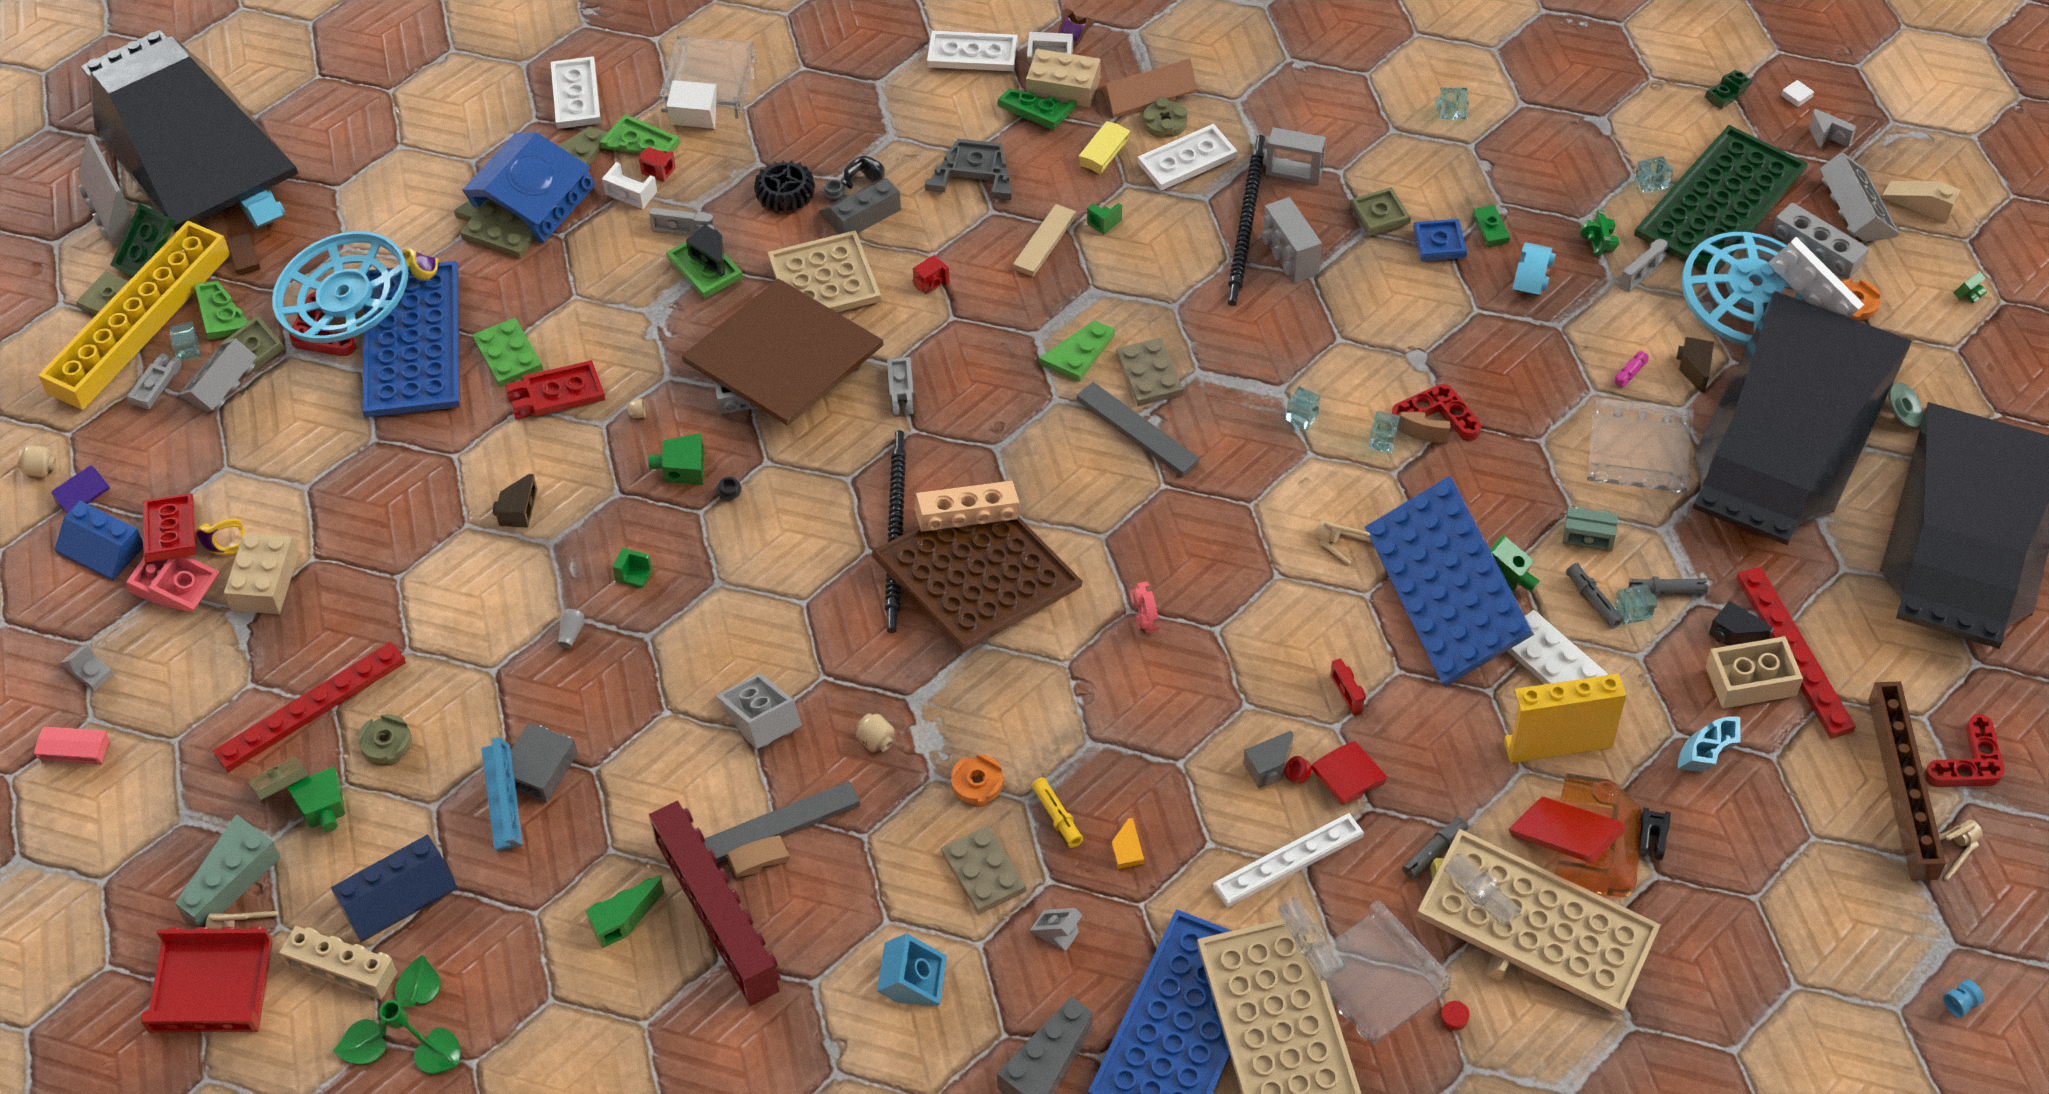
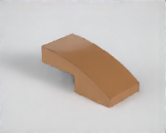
[1399,412,1450,444]
[726,835,789,877]

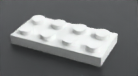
[927,31,1018,71]
[551,56,601,129]
[1137,124,1237,191]
[1768,237,1864,318]
[1507,610,1608,684]

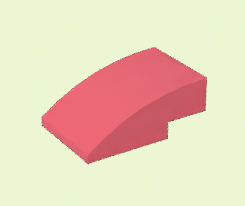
[126,556,220,612]

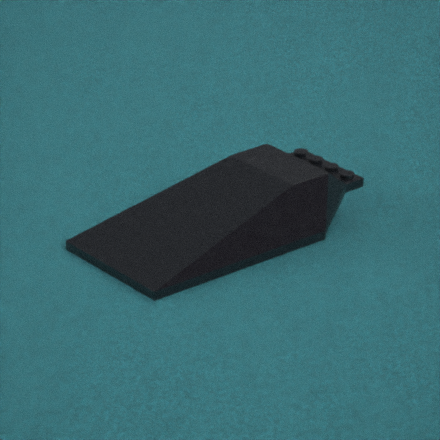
[81,30,299,233]
[1693,291,1912,546]
[1880,402,2049,649]

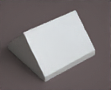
[666,80,717,129]

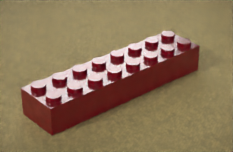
[649,800,781,1006]

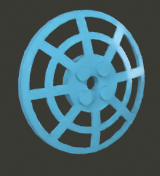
[272,231,408,343]
[1681,232,1803,346]

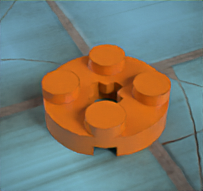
[1841,279,1880,322]
[951,755,1004,807]

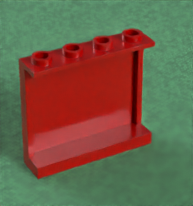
[141,927,273,1033]

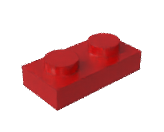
[1330,658,1366,715]

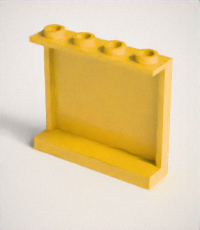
[1504,673,1626,763]

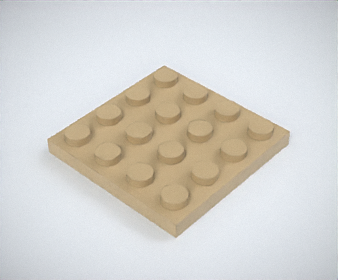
[767,230,882,312]

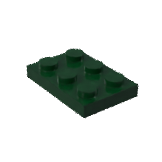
[110,203,176,277]

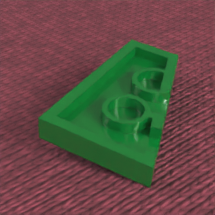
[997,89,1077,130]

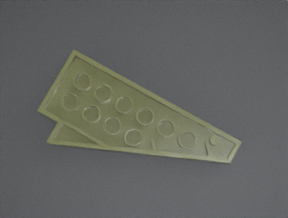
[454,126,608,259]

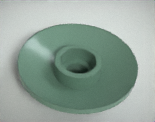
[1888,382,1923,428]

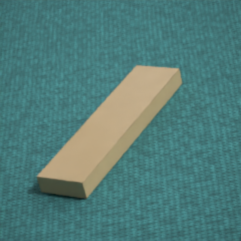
[1013,204,1076,277]

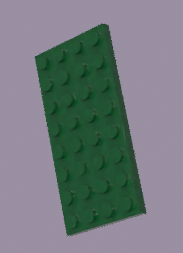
[1634,125,1808,274]

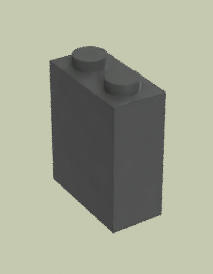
[511,723,578,803]

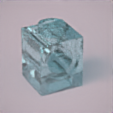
[1435,88,1469,120]
[1635,156,1673,193]
[169,321,201,361]
[1286,387,1320,430]
[1368,411,1400,453]
[1614,584,1657,625]

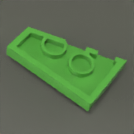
[599,114,680,154]
[194,281,250,340]
[1039,320,1115,382]

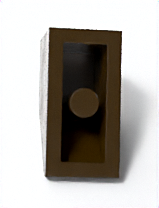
[1676,337,1714,393]
[493,474,538,528]

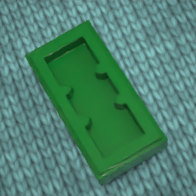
[1472,205,1510,247]

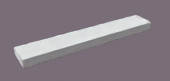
[1213,813,1364,908]

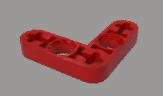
[289,292,356,356]
[1391,384,1481,441]
[1924,714,2004,787]

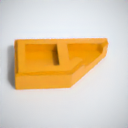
[1112,818,1144,869]

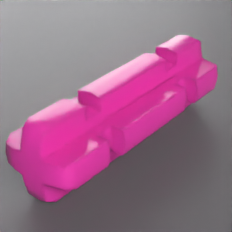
[1614,351,1649,387]

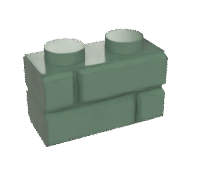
[1562,507,1618,550]

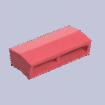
[34,727,110,764]

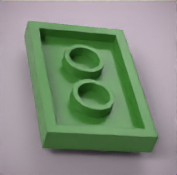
[666,242,743,299]
[472,318,543,388]

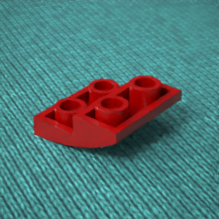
[1311,741,1388,805]

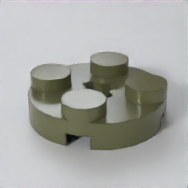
[1143,97,1187,138]
[358,714,412,765]

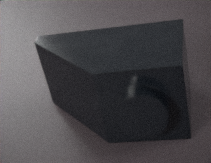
[686,224,725,277]
[1709,601,1774,646]

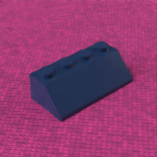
[331,834,458,942]

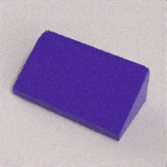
[51,465,110,514]

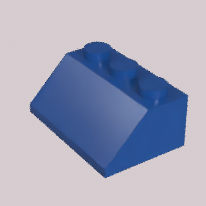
[55,501,143,581]

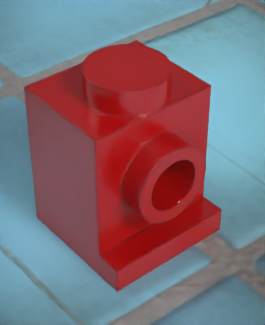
[638,146,676,182]
[912,255,950,294]

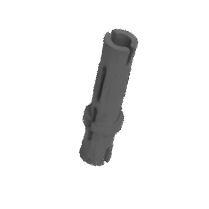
[1566,563,1624,629]
[1628,576,1708,597]
[1402,816,1469,880]

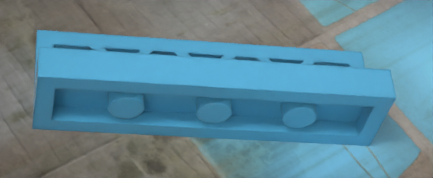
[481,737,523,851]

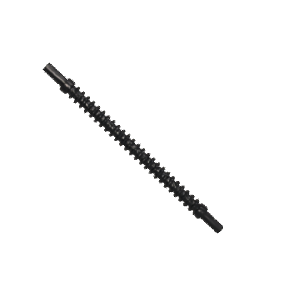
[1228,135,1265,306]
[885,430,906,633]

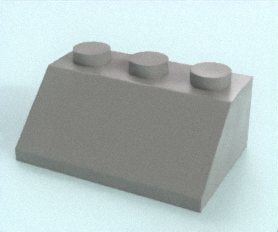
[178,338,257,412]

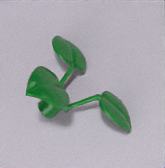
[333,955,461,1074]

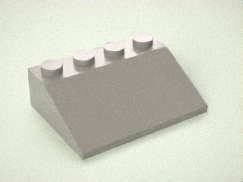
[78,134,132,248]

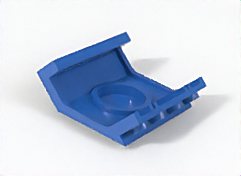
[462,132,596,242]

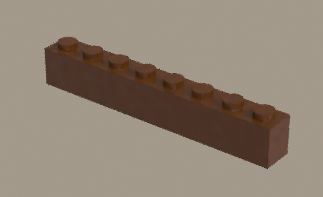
[1868,681,1946,881]

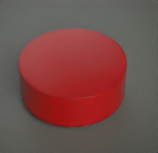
[1284,756,1312,784]
[1441,1001,1470,1030]

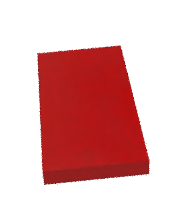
[143,493,196,563]
[1509,796,1626,863]

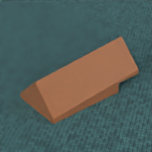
[1100,58,1197,118]

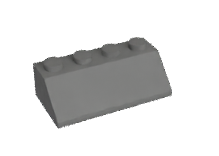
[1820,152,1899,242]

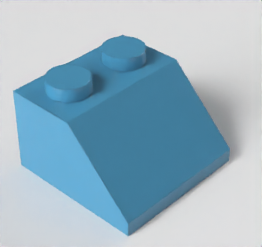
[877,933,947,1006]

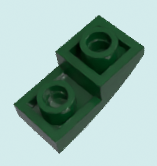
[1705,70,1753,108]

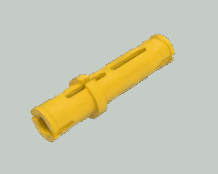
[1031,777,1083,848]

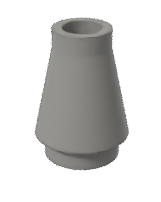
[557,609,585,648]

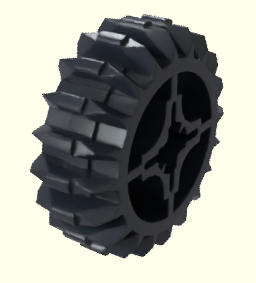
[754,160,815,213]

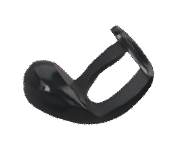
[841,156,885,189]

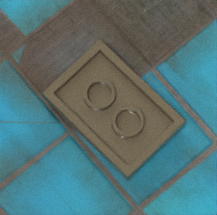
[1116,338,1183,406]
[941,826,1026,915]

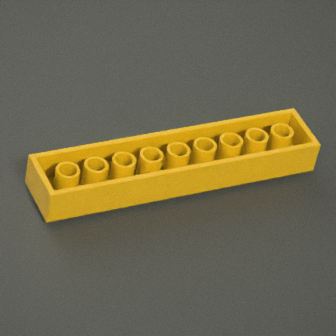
[38,221,231,410]

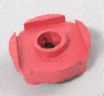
[1130,581,1159,633]

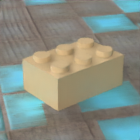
[1026,49,1101,108]
[224,533,299,614]
[1705,636,1803,709]

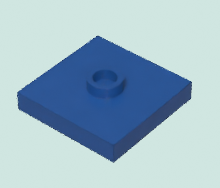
[1413,219,1467,261]

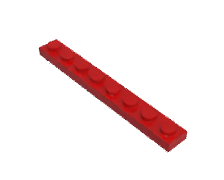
[1736,566,1856,739]
[212,641,406,773]

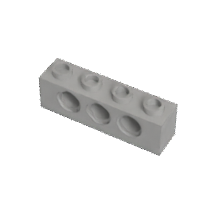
[1772,202,1870,279]

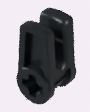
[1638,807,1671,860]

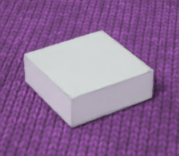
[1781,80,1814,107]

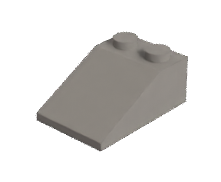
[716,673,802,749]

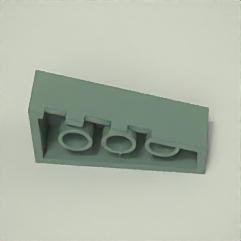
[175,814,280,928]

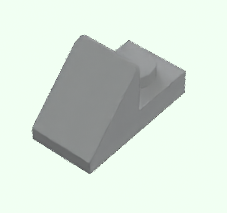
[1809,109,1857,148]
[60,645,114,691]
[1030,908,1082,950]

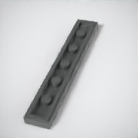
[1077,382,1199,477]
[703,781,860,864]

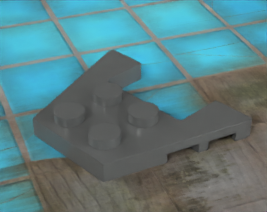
[925,139,1012,200]

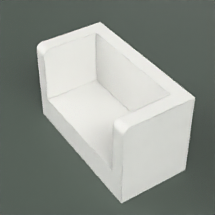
[1027,32,1073,64]
[602,162,657,209]

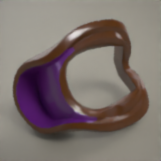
[1058,8,1095,48]

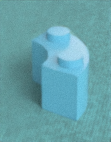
[239,190,285,229]
[1512,242,1556,295]
[1678,717,1741,772]

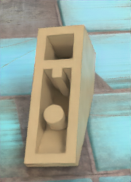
[1882,181,1961,223]

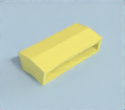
[1079,121,1130,175]

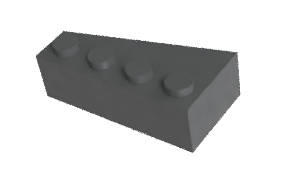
[997,996,1093,1094]

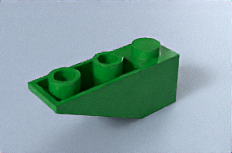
[585,875,665,948]

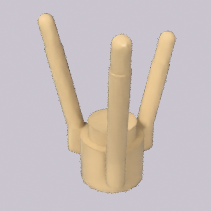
[1315,520,1372,565]
[1939,820,1983,881]
[206,911,279,929]

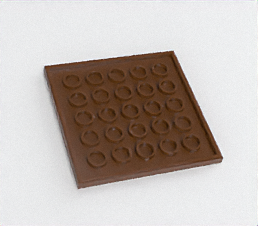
[872,516,1083,653]

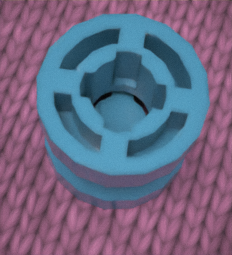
[1943,979,1984,1018]

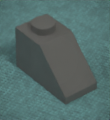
[1243,731,1294,788]

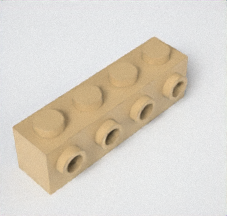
[279,925,397,1000]

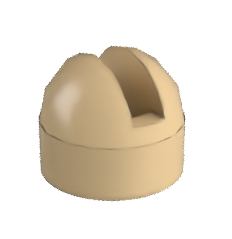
[627,399,646,419]

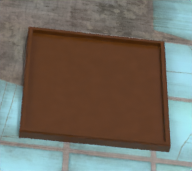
[682,278,884,426]

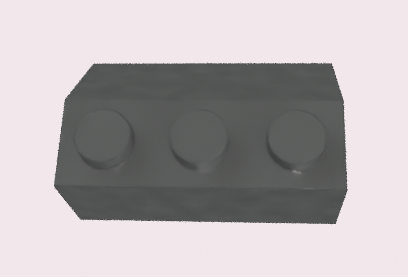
[819,178,901,234]

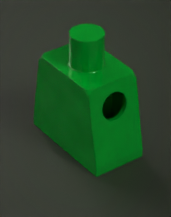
[648,433,704,485]
[1490,534,1540,593]
[287,766,346,832]

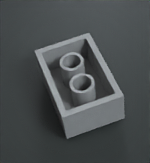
[1261,197,1322,283]

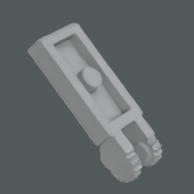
[649,208,714,236]
[1621,239,1668,292]
[127,353,182,409]
[887,357,914,415]

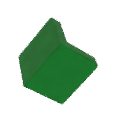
[1087,203,1122,235]
[612,548,653,588]

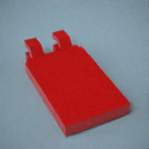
[506,360,605,419]

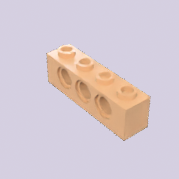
[915,481,1019,531]

